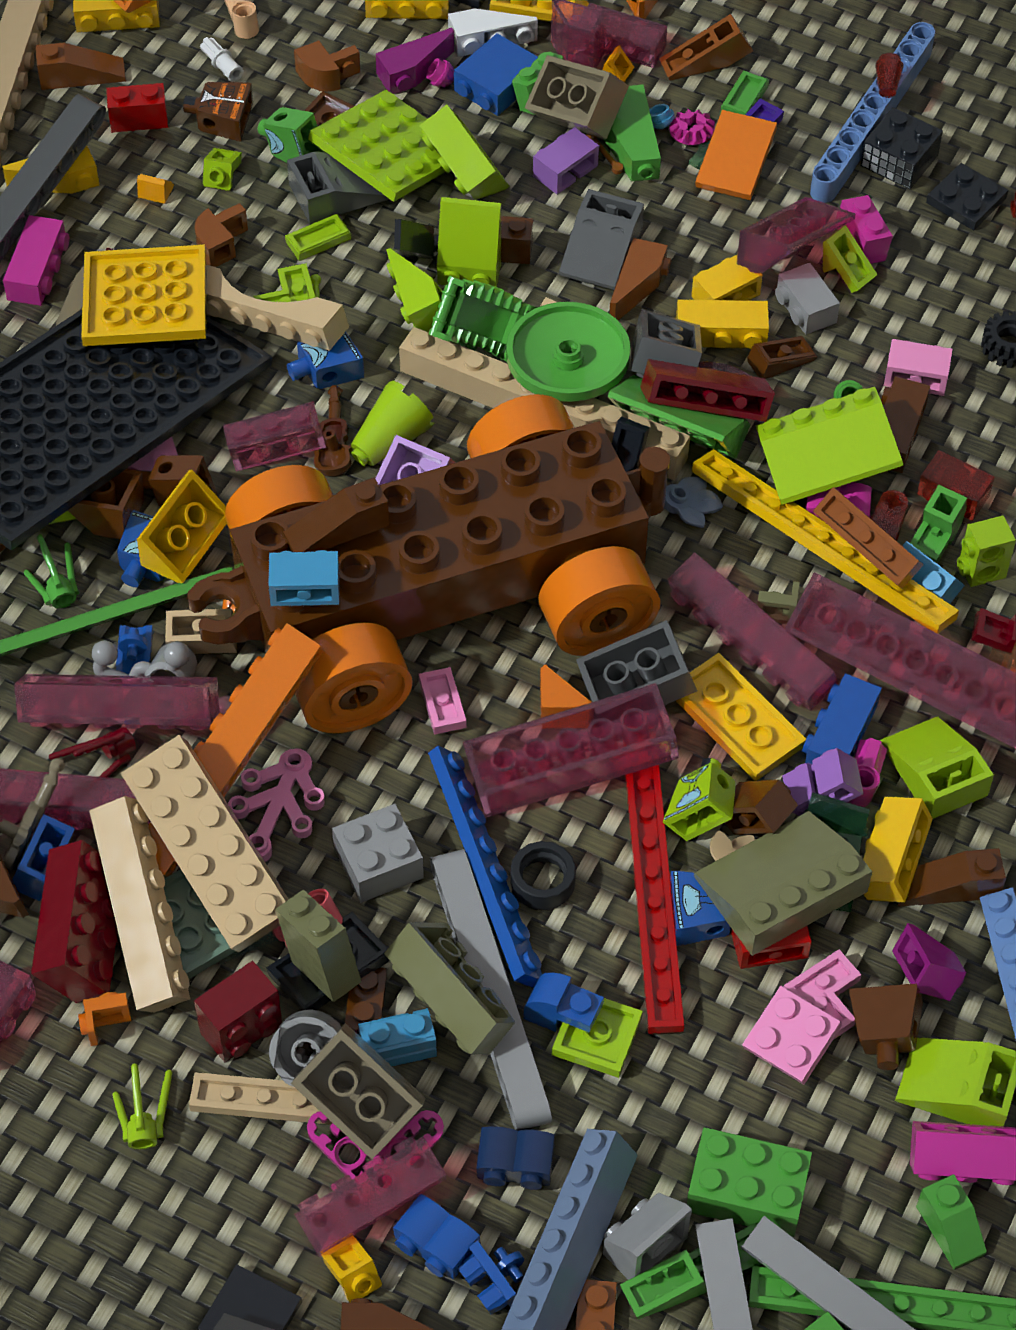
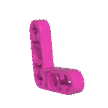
[307,1110,444,1198]

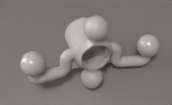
[92,640,232,728]

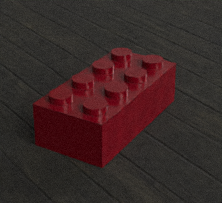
[31,840,118,1003]

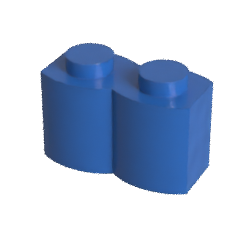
[393,1194,481,1279]

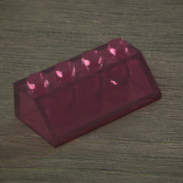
[737,197,856,273]

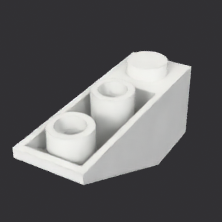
[448,8,538,57]

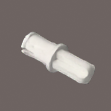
[200,37,244,82]

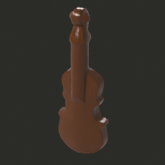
[313,385,352,476]

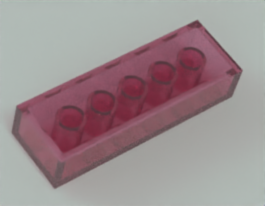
[463,683,679,817]

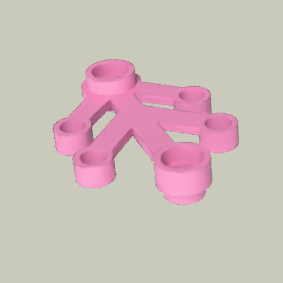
[228,748,325,862]

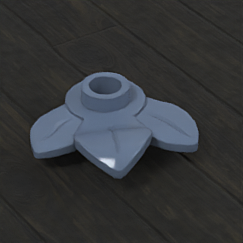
[664,477,723,528]

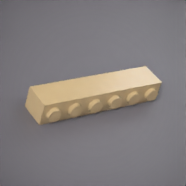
[89,796,190,1013]

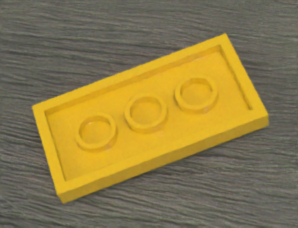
[676,653,806,781]

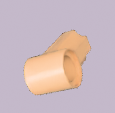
[224,0,259,39]

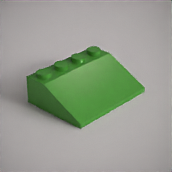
[607,375,751,459]

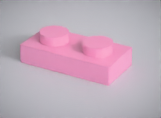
[419,667,467,735]

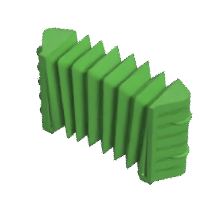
[428,276,538,362]

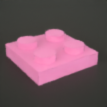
[742,986,842,1085]

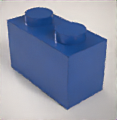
[12,814,75,901]

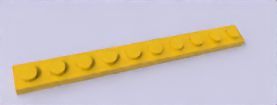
[692,449,959,635]

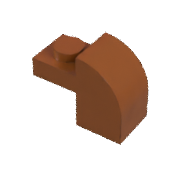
[294,41,361,92]
[195,203,248,267]

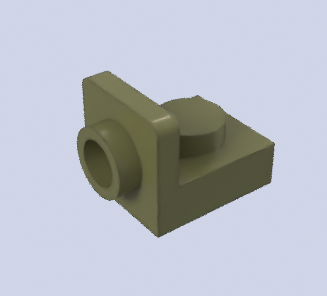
[755,581,805,625]

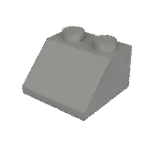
[603,1193,692,1280]

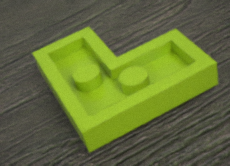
[253,263,315,302]

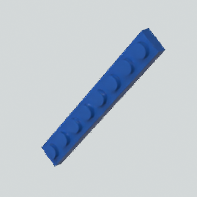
[428,746,542,988]

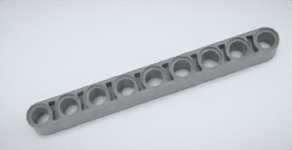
[430,849,552,1131]

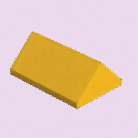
[137,470,227,583]

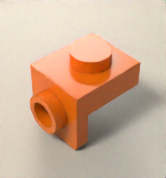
[78,992,131,1046]

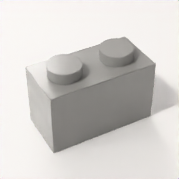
[775,263,840,335]

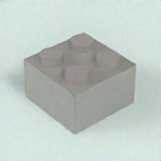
[332,804,424,903]

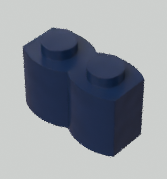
[476,1127,555,1190]

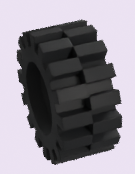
[981,311,1016,368]

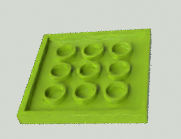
[308,90,446,202]

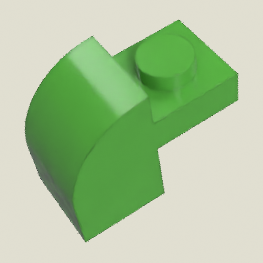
[910,485,967,563]

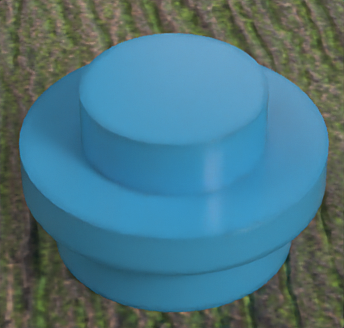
[649,104,675,129]

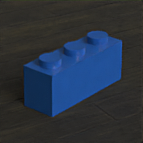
[802,673,882,764]

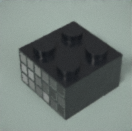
[860,107,943,189]

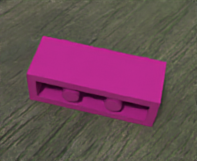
[3,215,69,306]
[910,1121,1016,1185]

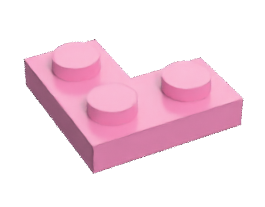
[784,949,861,1040]

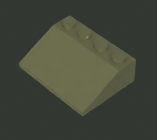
[694,811,872,956]

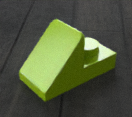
[823,225,878,293]

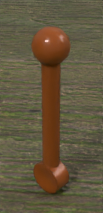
[586,134,623,174]

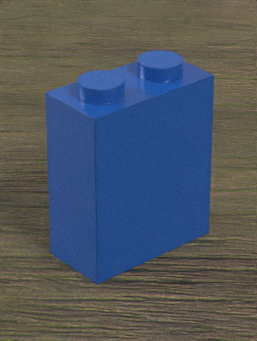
[454,33,538,116]

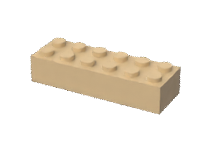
[121,735,289,952]

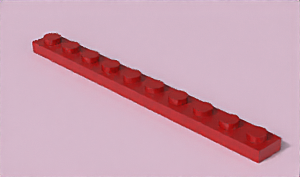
[621,725,684,1034]

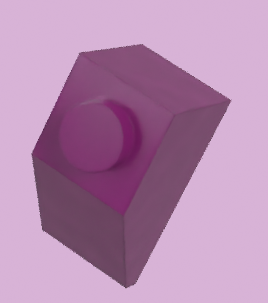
[892,923,966,1001]

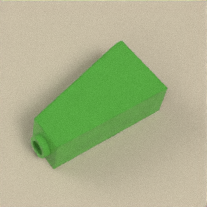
[603,84,661,181]

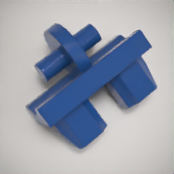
[116,625,153,674]
[457,1240,524,1315]

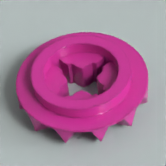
[669,109,715,145]

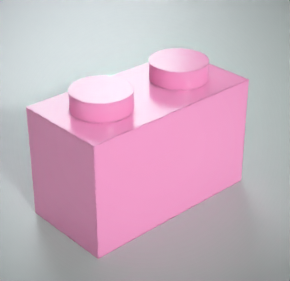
[884,339,953,396]

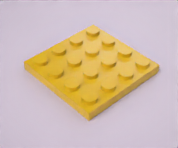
[81,244,206,346]

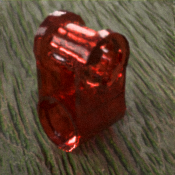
[870,490,908,541]

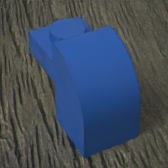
[524,973,604,1033]

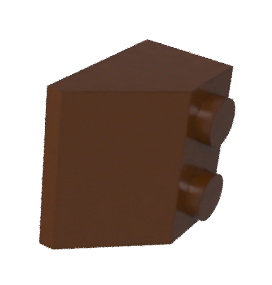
[68,469,145,539]

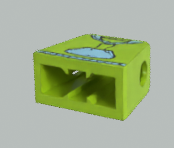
[663,758,736,841]

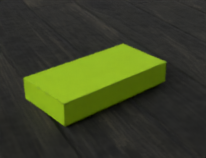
[285,214,351,261]

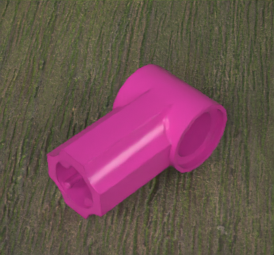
[847,738,887,808]

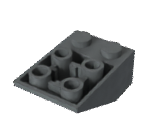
[287,152,389,224]
[559,189,644,290]

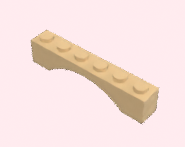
[206,265,349,351]

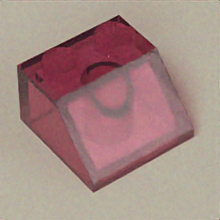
[551,0,606,68]

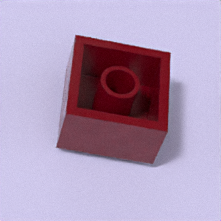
[194,960,283,1063]

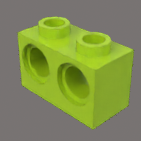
[957,515,1016,587]

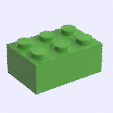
[687,1127,812,1237]

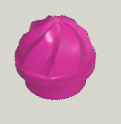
[426,58,454,87]

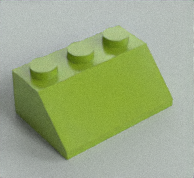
[419,104,510,200]

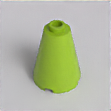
[351,381,435,466]

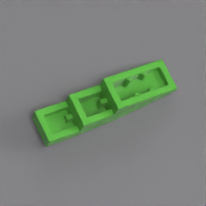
[620,1223,763,1319]

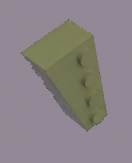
[384,922,516,1055]

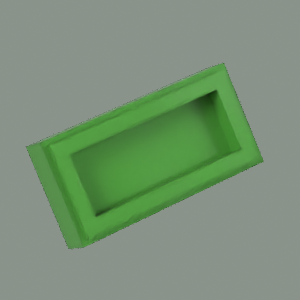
[720,70,769,115]

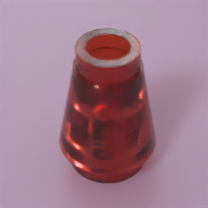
[875,53,904,98]

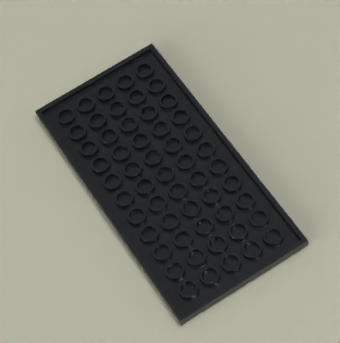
[0,309,272,550]

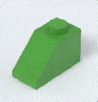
[916,1174,987,1270]

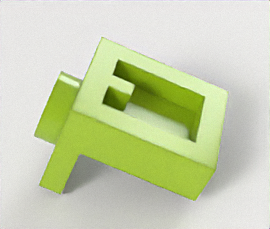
[203,148,242,190]

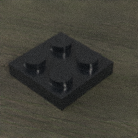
[926,163,1009,231]

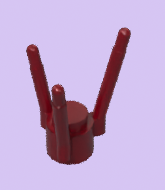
[49,727,136,791]

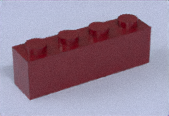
[640,359,775,422]

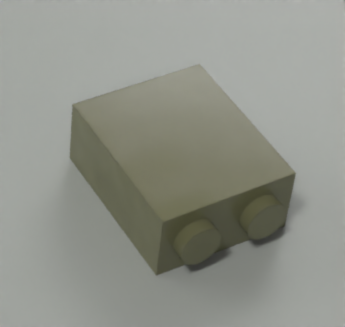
[275,889,362,1002]

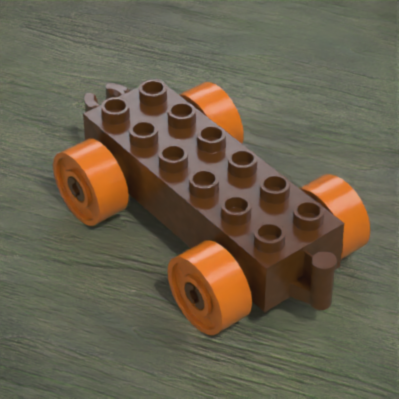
[187,394,670,733]

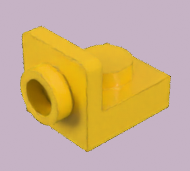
[321,1235,382,1302]

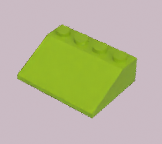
[756,387,903,505]

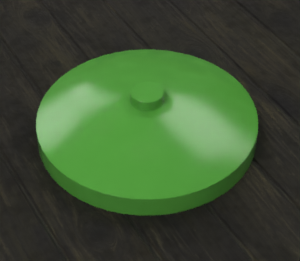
[506,302,630,402]

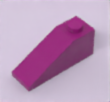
[376,27,454,94]

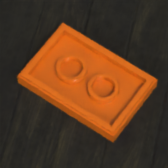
[695,110,777,200]

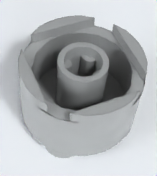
[269,1010,341,1087]

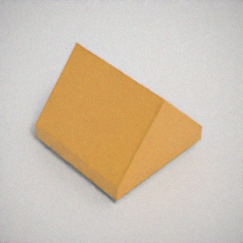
[603,46,635,82]
[137,174,174,204]

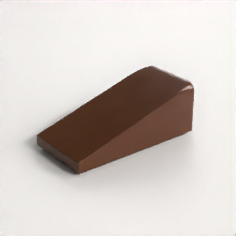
[747,336,817,379]

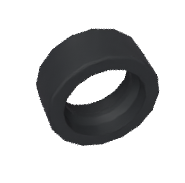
[510,841,576,910]

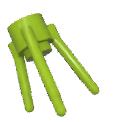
[112,1063,172,1149]

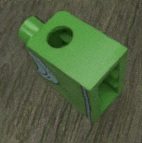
[258,107,325,163]

